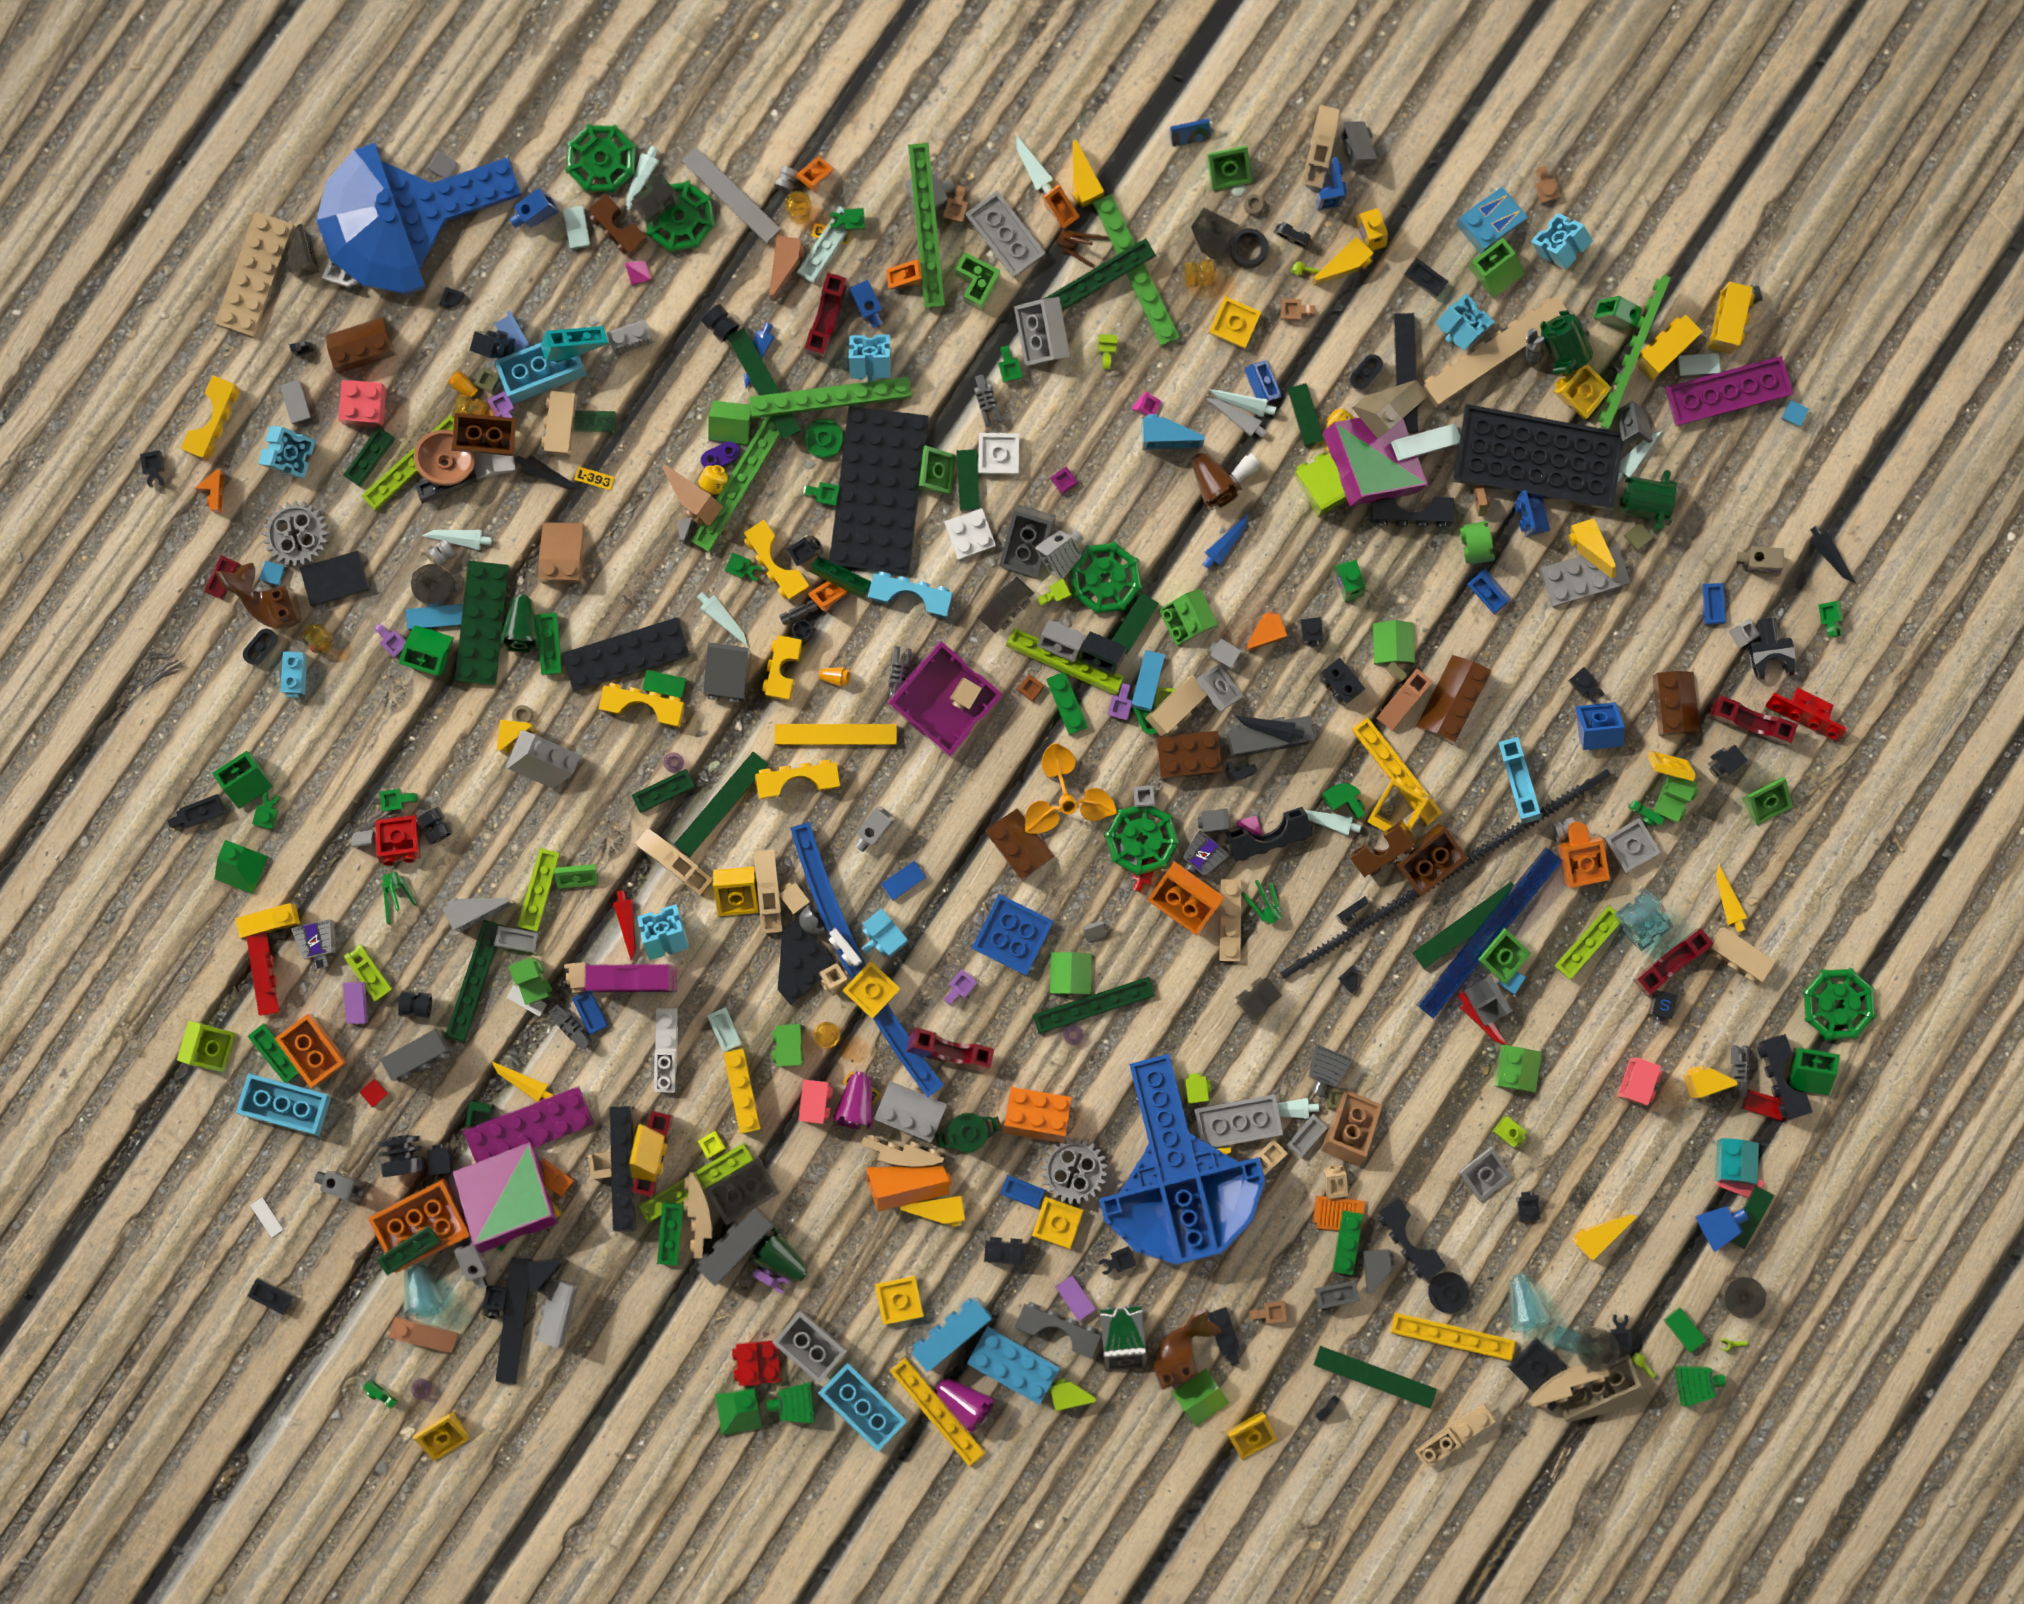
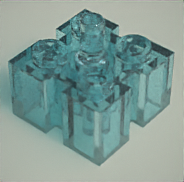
[1615,889,1674,952]

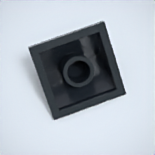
[528,1258,566,1295]

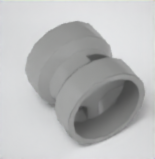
[774,166,798,193]
[428,539,457,567]
[1552,817,1575,842]

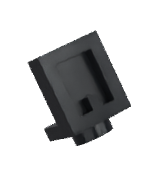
[787,535,823,566]
[1300,617,1325,647]
[1225,761,1258,783]
[1516,1191,1541,1222]
[482,1285,507,1320]

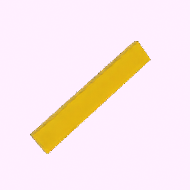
[1351,717,1443,826]
[775,724,897,745]
[1390,1312,1516,1361]
[890,1357,985,1467]

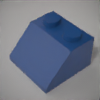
[1576,702,1625,750]

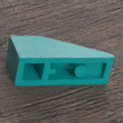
[541,326,609,362]

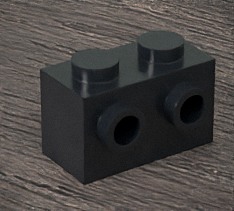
[469,330,515,358]
[1077,631,1127,676]
[1319,657,1365,706]
[1708,744,1748,779]
[984,1237,1027,1265]

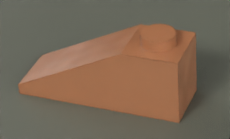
[769,236,805,300]
[389,1315,458,1353]

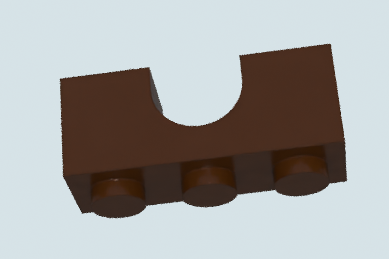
[588,194,649,257]
[1350,820,1416,878]

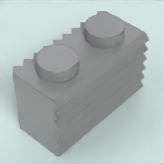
[607,320,653,355]
[1037,619,1086,662]

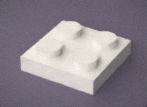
[978,433,1019,475]
[944,508,996,560]
[829,928,863,967]

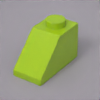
[1050,1378,1096,1411]

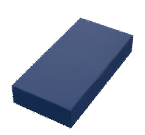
[1702,583,1726,625]
[881,861,926,901]
[572,991,608,1035]
[1000,1175,1046,1209]

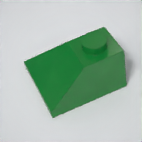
[214,840,268,894]
[715,1387,763,1435]

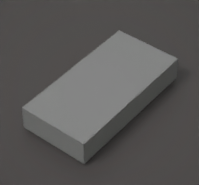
[280,380,312,425]
[494,926,538,953]
[1286,1114,1329,1158]

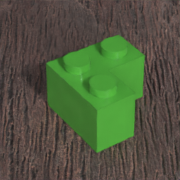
[955,252,1000,311]
[1653,775,1698,824]
[509,957,552,1005]
[772,1024,804,1067]

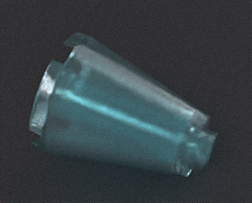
[403,1261,445,1320]
[1509,1273,1551,1332]

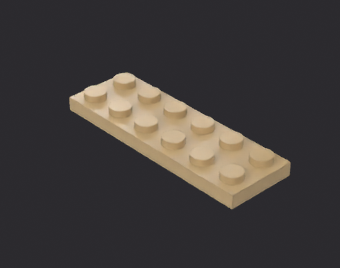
[215,211,295,338]

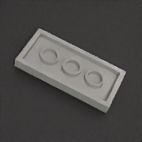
[965,191,1045,279]
[1540,545,1630,607]
[1194,1094,1283,1147]

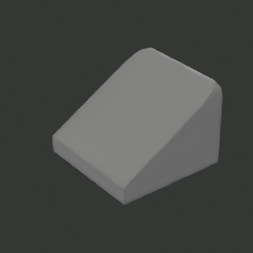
[429,151,457,179]
[677,518,694,543]
[1729,619,1760,648]
[1133,785,1155,807]
[351,830,375,849]
[1083,921,1106,942]

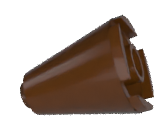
[1192,453,1242,511]

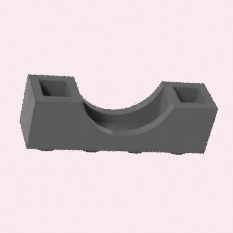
[1015,1302,1101,1359]

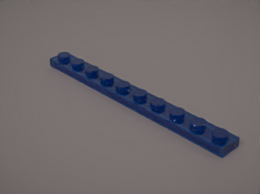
[1416,847,1563,1019]

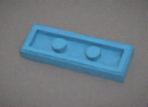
[406,604,463,630]
[1131,650,1165,712]

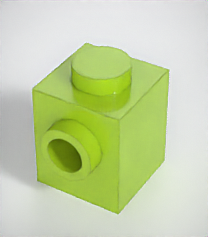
[1184,1073,1211,1103]
[1492,1116,1527,1148]

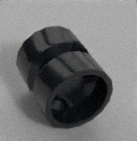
[702,304,740,343]
[416,807,453,845]
[398,990,432,1020]

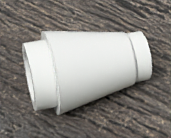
[1231,453,1261,482]

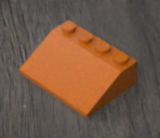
[367,1178,470,1273]

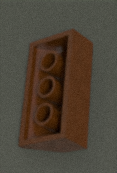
[1416,655,1492,745]

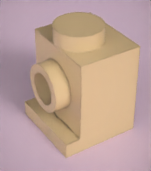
[564,962,587,993]
[819,963,848,996]

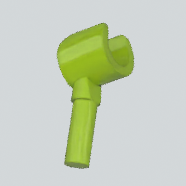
[1291,262,1321,276]
[1719,1338,1748,1351]
[1632,1352,1656,1378]

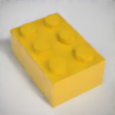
[1708,282,1754,354]
[1635,314,1703,382]

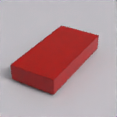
[1741,1089,1783,1121]

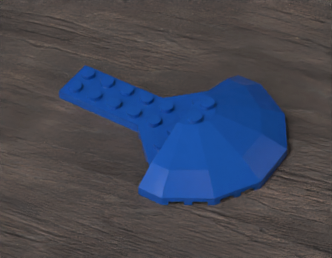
[316,143,522,295]
[1099,1054,1265,1265]

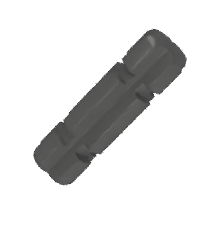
[779,600,818,625]

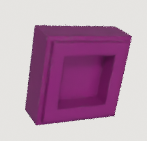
[1050,466,1078,495]

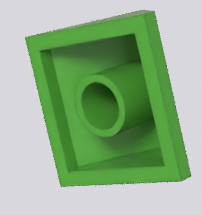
[1206,145,1252,191]
[708,400,752,445]
[919,446,956,494]
[1373,620,1415,664]
[1742,777,1793,825]
[1478,928,1531,985]
[1050,952,1092,995]
[1172,1368,1229,1426]

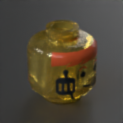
[302,623,333,653]

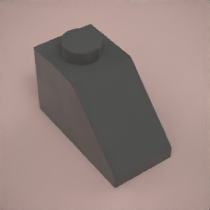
[1197,808,1229,833]
[1363,1249,1394,1293]

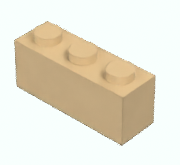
[541,391,578,457]
[1145,675,1207,736]
[1708,927,1776,983]

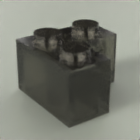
[630,173,679,226]
[978,577,1034,634]
[1234,977,1282,1022]

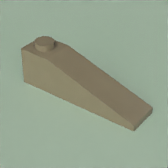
[1352,380,1429,439]
[1560,1354,1649,1422]

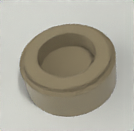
[1244,194,1264,216]
[512,705,533,723]

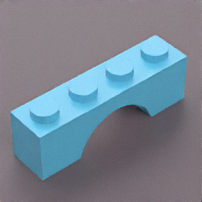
[868,572,953,619]
[1499,737,1542,824]

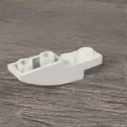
[654,1008,678,1092]

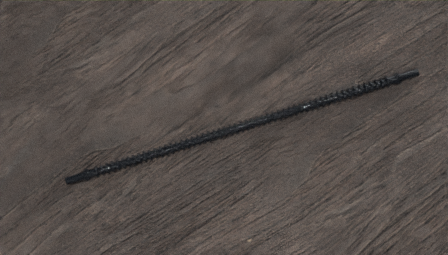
[1280,769,1611,979]

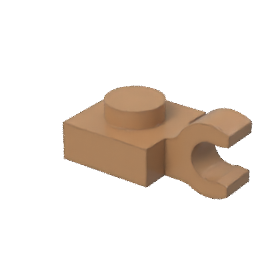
[1534,165,1561,204]
[943,186,968,223]
[1281,299,1316,321]
[1471,485,1490,517]
[1249,1301,1287,1324]

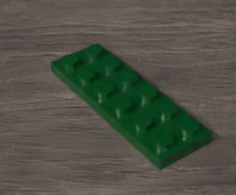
[455,560,509,686]

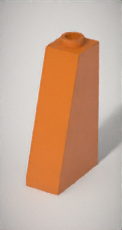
[866,1166,952,1212]

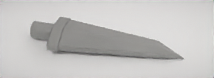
[1205,398,1267,438]

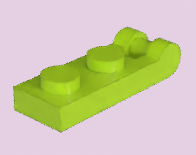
[343,944,393,1002]

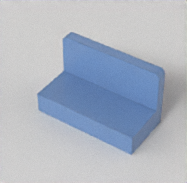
[495,311,530,354]

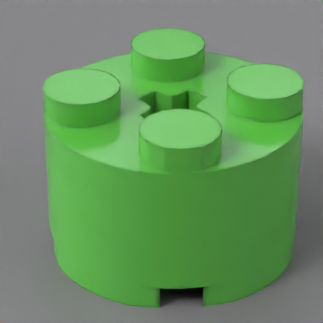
[1460,521,1495,565]

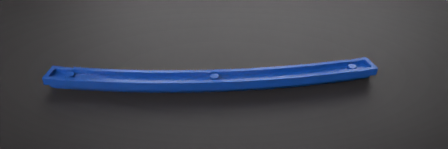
[790,822,944,1097]

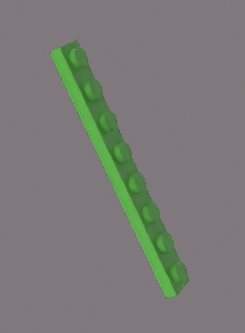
[908,143,945,308]
[1093,194,1179,347]
[1598,275,1671,430]
[749,377,912,419]
[691,417,780,552]

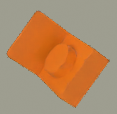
[796,156,834,193]
[1043,185,1079,229]
[886,259,922,290]
[195,469,225,513]
[808,581,849,612]

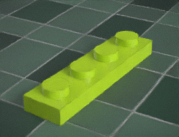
[517,848,560,932]
[1554,905,1624,980]

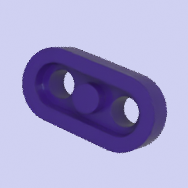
[701,442,740,469]

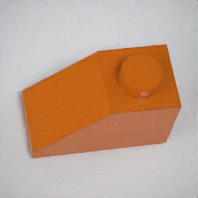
[1246,612,1287,651]

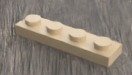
[1219,879,1241,962]

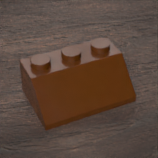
[326,317,396,374]
[452,413,516,456]
[1653,671,1700,736]
[985,808,1054,881]
[1392,824,1469,897]

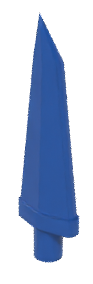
[744,322,774,389]
[1202,512,1249,569]

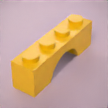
[180,375,240,461]
[744,520,810,602]
[598,683,685,728]
[755,760,840,800]
[723,1048,762,1134]

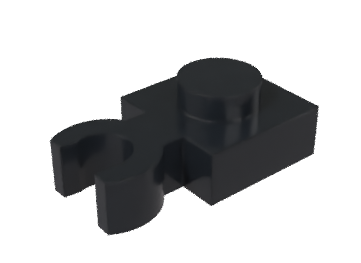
[140,450,165,488]
[1568,667,1604,704]
[1336,896,1370,923]
[1098,1246,1137,1275]
[1610,1314,1632,1351]

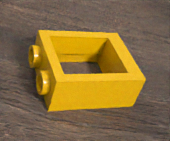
[1367,777,1428,831]

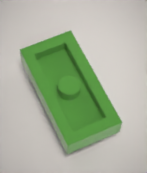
[554,864,598,889]

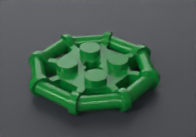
[565,123,637,194]
[642,180,716,253]
[1070,541,1143,615]
[1104,806,1180,877]
[1802,967,1877,1041]

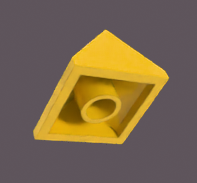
[497,719,537,755]
[413,1412,470,1461]
[1226,1412,1277,1460]

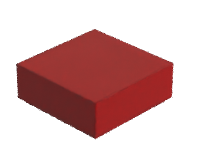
[359,1079,389,1108]

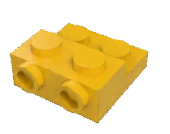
[1554,364,1612,419]

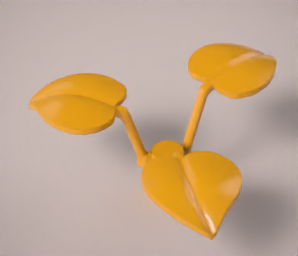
[1025,743,1117,834]

